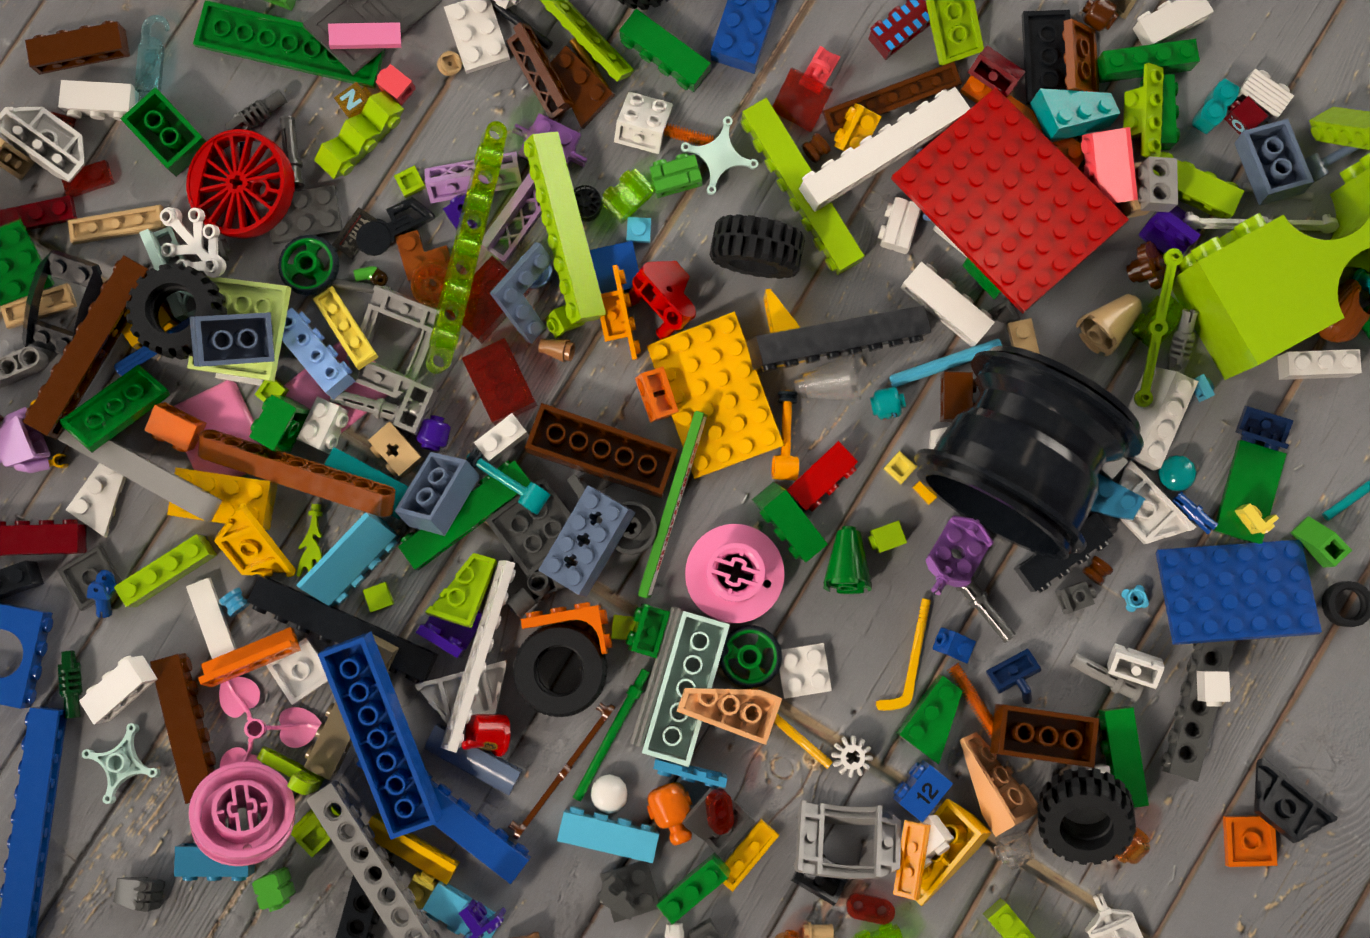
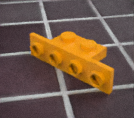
[600,265,641,360]

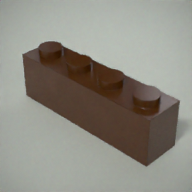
[25,21,130,75]

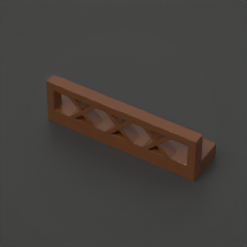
[506,22,574,120]

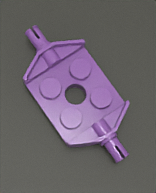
[925,516,994,595]

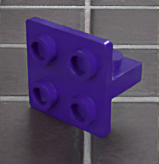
[1138,206,1201,255]
[458,899,506,938]

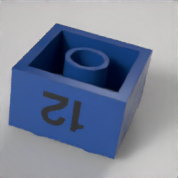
[893,760,953,823]

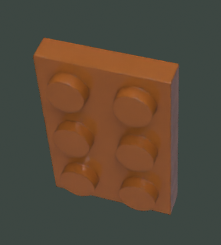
[1062,18,1099,92]

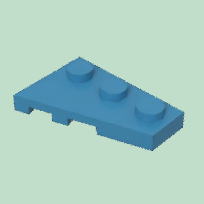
[1090,474,1145,521]
[653,757,728,788]

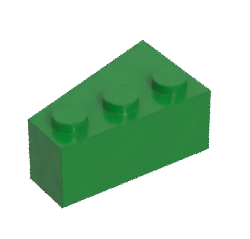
[752,482,828,562]
[896,675,963,765]

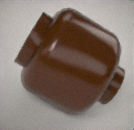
[1082,0,1119,32]

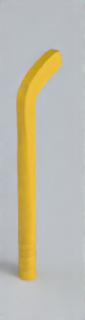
[876,598,931,711]
[747,668,833,769]

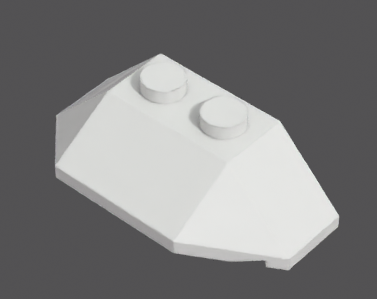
[0,107,85,182]

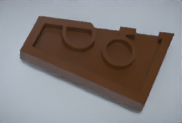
[551,46,615,129]

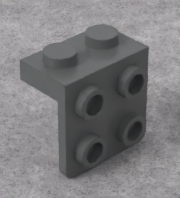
[682,787,755,859]

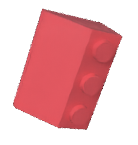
[1081,127,1138,203]

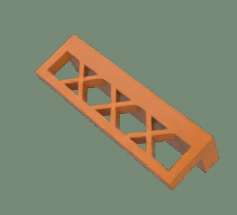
[198,627,301,688]

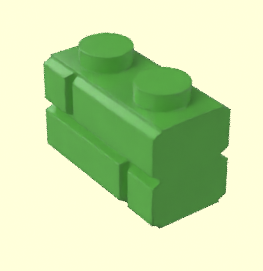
[649,153,702,198]
[252,867,296,912]

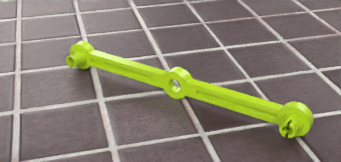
[1134,248,1183,407]

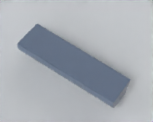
[424,723,523,796]

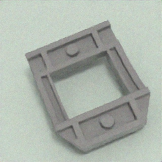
[346,285,442,398]
[793,800,901,879]

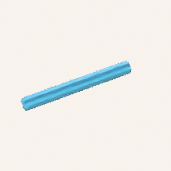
[889,339,1002,387]

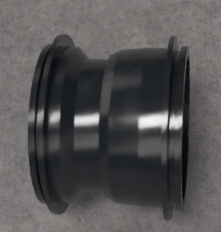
[914,346,1144,560]

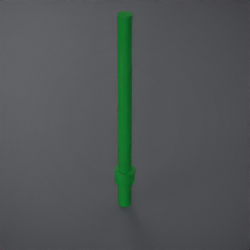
[573,668,650,802]

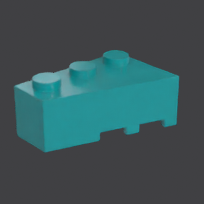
[1030,88,1120,142]

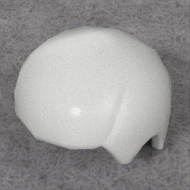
[591,774,628,814]

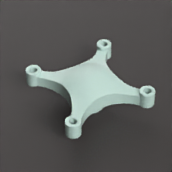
[681,116,758,195]
[82,723,161,804]

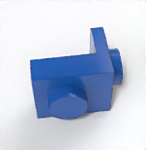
[933,627,976,664]

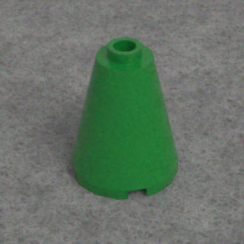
[823,526,872,594]

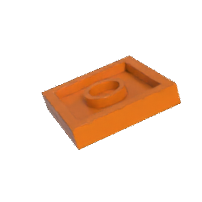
[1223,815,1278,867]

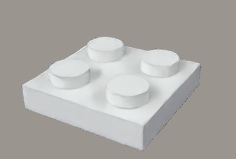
[266,637,328,705]
[779,643,832,699]

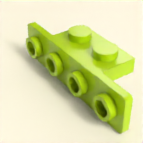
[1123,63,1164,158]

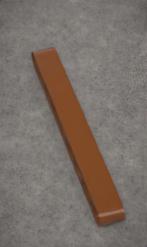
[198,429,396,517]

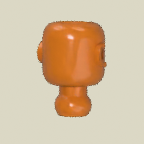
[647,782,693,846]

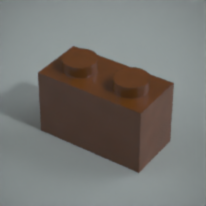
[940,372,977,422]

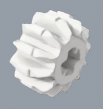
[831,735,873,778]

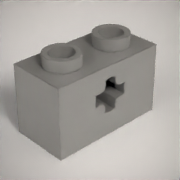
[393,381,439,436]

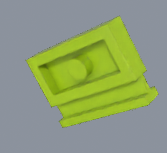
[291,804,341,858]

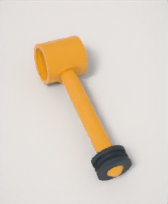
[771,390,799,481]

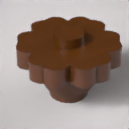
[1126,241,1166,290]

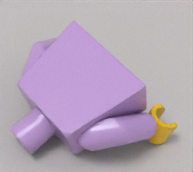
[0,400,69,473]

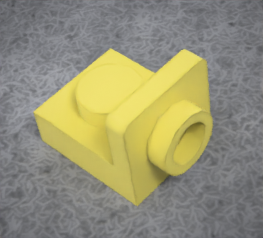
[1234,503,1279,534]
[407,871,438,909]

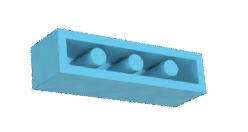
[557,807,660,863]

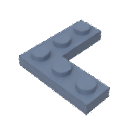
[490,242,553,344]

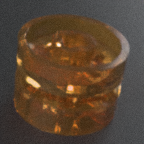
[411,258,455,307]

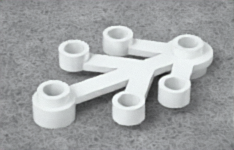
[160,207,226,278]

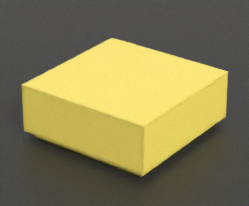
[883,451,918,485]

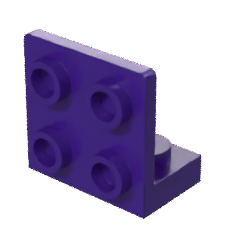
[416,611,482,658]

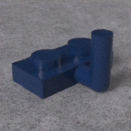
[986,648,1041,704]

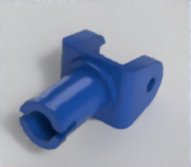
[87,570,117,618]

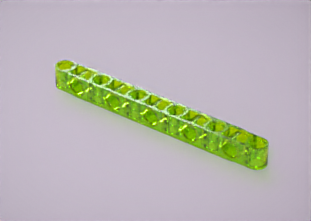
[426,121,507,374]

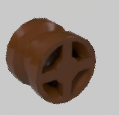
[801,133,831,163]
[1082,556,1114,586]

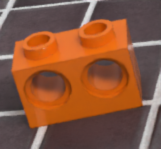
[635,367,679,423]

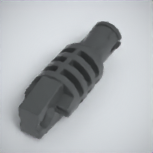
[225,89,287,130]

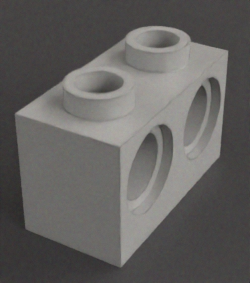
[1137,156,1178,212]

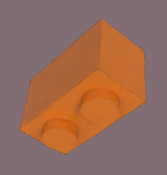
[144,402,207,452]

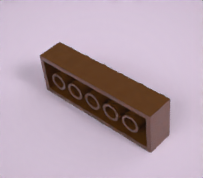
[525,403,678,499]

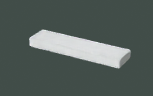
[186,578,237,659]

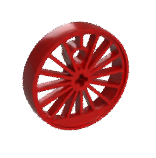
[186,129,295,239]

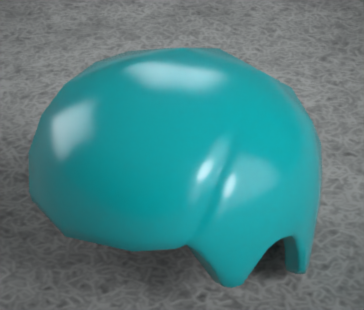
[1158,455,1197,491]

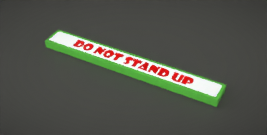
[638,411,708,598]

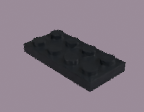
[1021,10,1070,105]

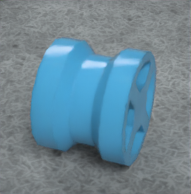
[219,588,250,617]

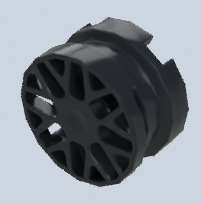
[574,185,602,222]

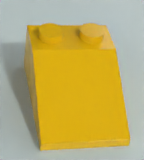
[763,289,805,367]

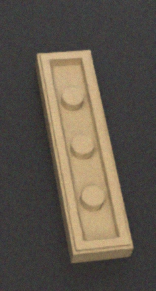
[68,205,166,245]

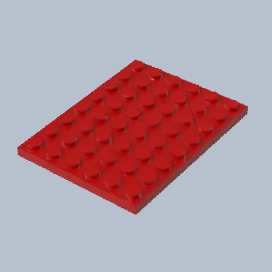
[891,87,1129,314]

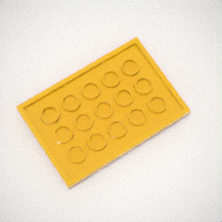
[647,311,785,479]

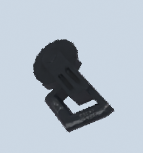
[356,197,435,256]

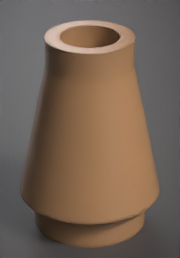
[538,339,575,362]

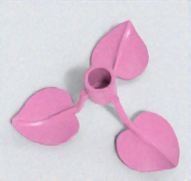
[219,676,322,767]

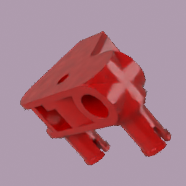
[628,261,696,339]

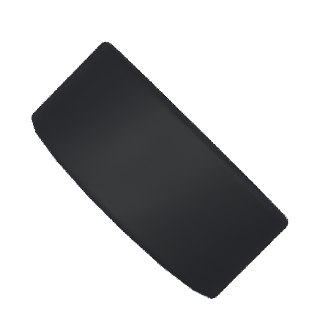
[1322,581,1370,627]

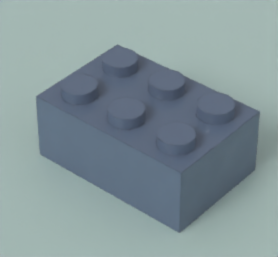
[1234,119,1314,206]
[190,312,275,367]
[395,452,480,536]

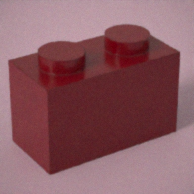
[967,45,1026,98]

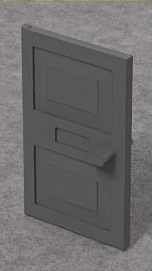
[303,0,442,75]

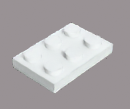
[444,0,510,74]

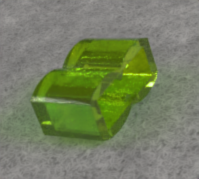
[601,168,655,224]

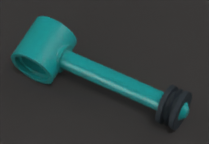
[466,449,551,515]

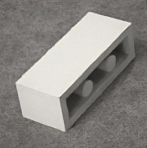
[1133,0,1214,46]
[58,80,139,121]
[1277,349,1362,380]
[79,655,157,725]

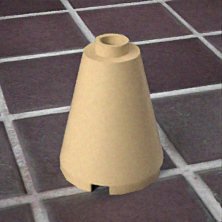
[1076,294,1142,356]

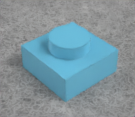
[626,217,651,243]
[1194,374,1215,402]

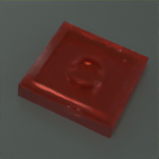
[772,67,834,132]

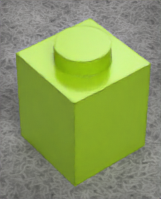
[867,520,907,554]

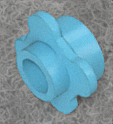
[1121,585,1149,612]

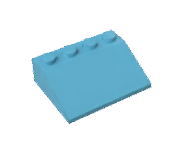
[296,512,401,606]

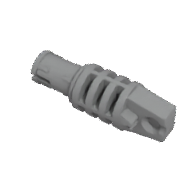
[1167,309,1199,374]

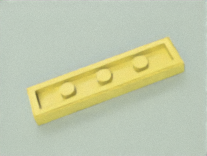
[312,286,379,370]

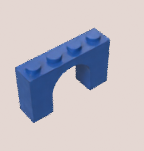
[0,602,53,709]

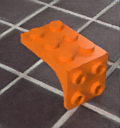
[521,602,612,655]

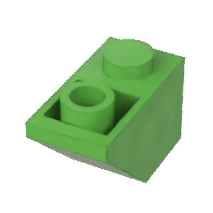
[1290,516,1352,568]

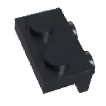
[791,854,850,906]

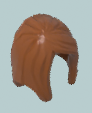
[1318,279,1370,343]

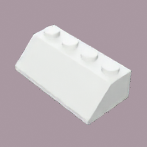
[1125,367,1199,471]

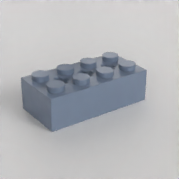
[539,485,636,597]

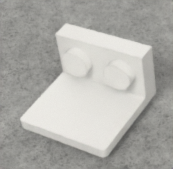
[614,92,673,154]

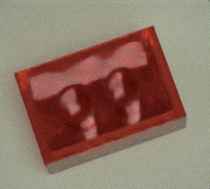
[443,256,529,344]
[462,338,538,426]

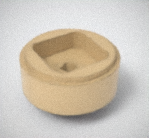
[437,51,462,76]

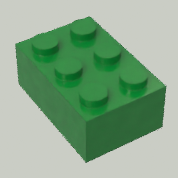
[120,87,206,177]

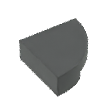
[987,299,1021,323]

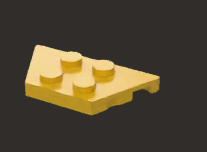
[214,503,296,577]

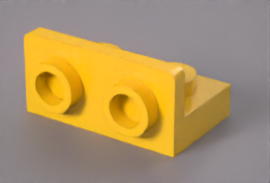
[834,103,882,151]

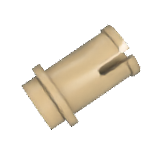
[802,922,834,938]

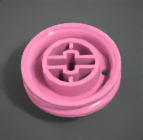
[685,524,784,624]
[189,762,295,866]

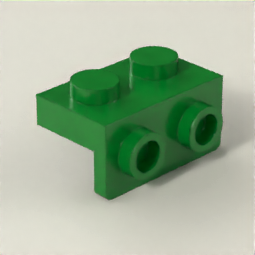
[626,604,670,658]

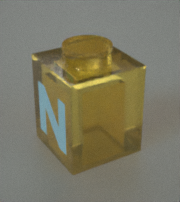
[334,82,372,119]

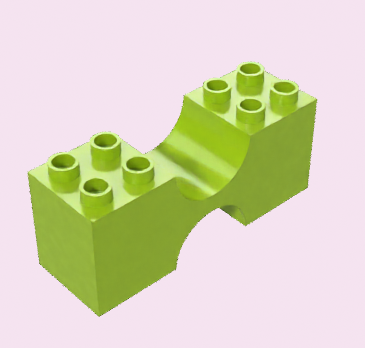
[1172,153,1370,380]

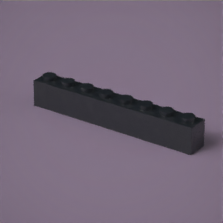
[746,305,931,372]
[247,575,438,683]

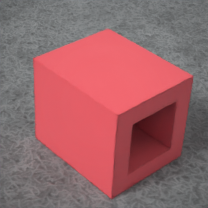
[376,64,416,106]

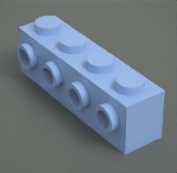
[282,307,355,400]

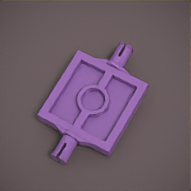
[512,113,587,167]

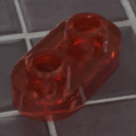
[705,789,734,835]
[846,893,895,925]

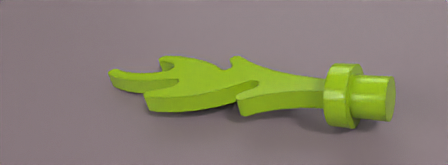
[297,504,323,577]

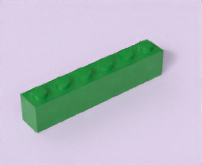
[398,460,531,571]

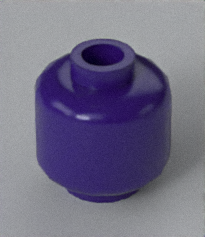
[417,415,451,452]

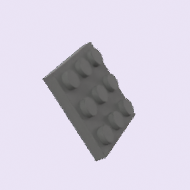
[485,477,571,577]

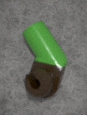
[353,266,388,286]

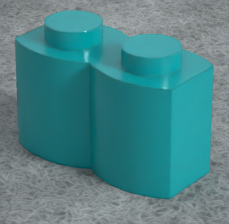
[1192,79,1239,134]

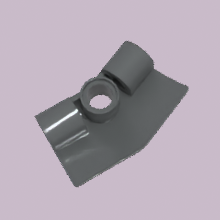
[491,563,566,618]

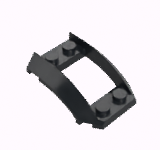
[22,250,103,355]

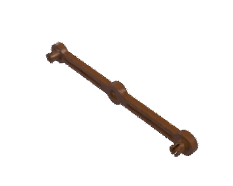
[508,702,616,840]

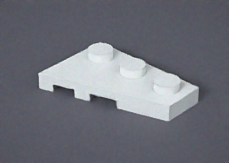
[66,463,126,537]

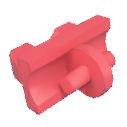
[799,46,840,95]

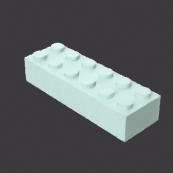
[642,611,730,767]

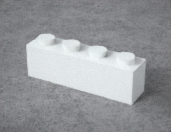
[900,261,995,347]

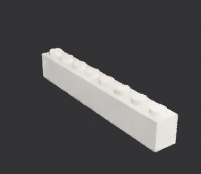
[799,87,971,212]

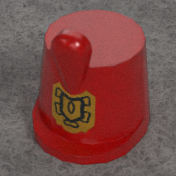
[461,714,511,757]

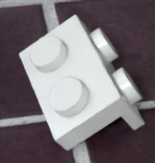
[297,396,349,454]

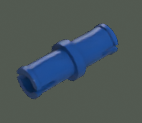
[1172,491,1218,535]

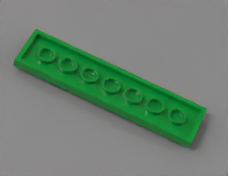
[193,0,386,89]

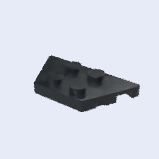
[1254,758,1338,843]

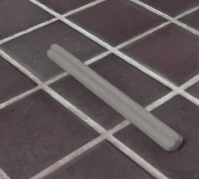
[631,606,683,747]

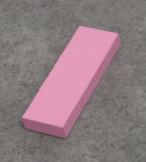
[328,23,401,49]

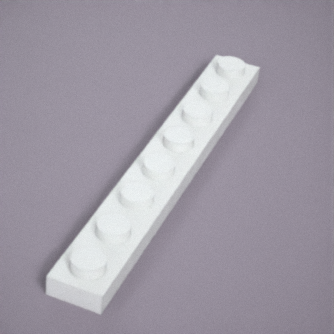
[440,560,516,753]

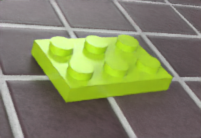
[925,0,984,65]

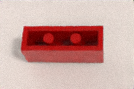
[787,441,858,512]

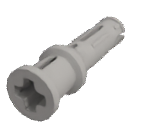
[330,391,401,421]
[1069,652,1144,703]

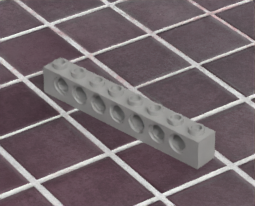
[306,781,441,938]

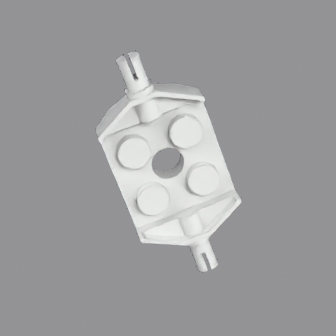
[1085,893,1143,938]

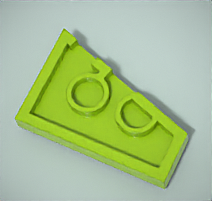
[425,553,497,628]

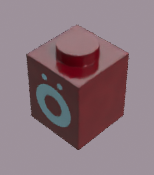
[1224,96,1268,135]

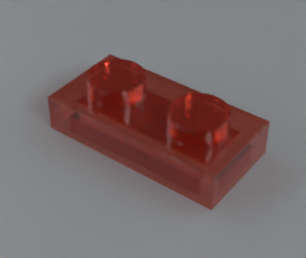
[61,160,115,197]

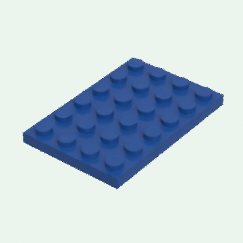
[1156,540,1322,645]

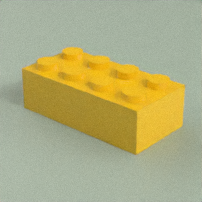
[167,467,278,531]

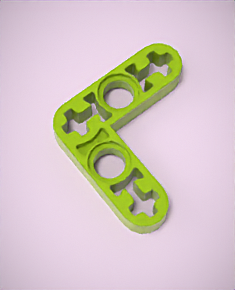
[257,746,325,795]

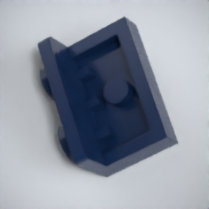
[1235,405,1294,451]

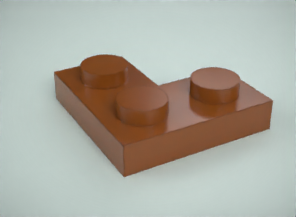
[395,230,454,283]

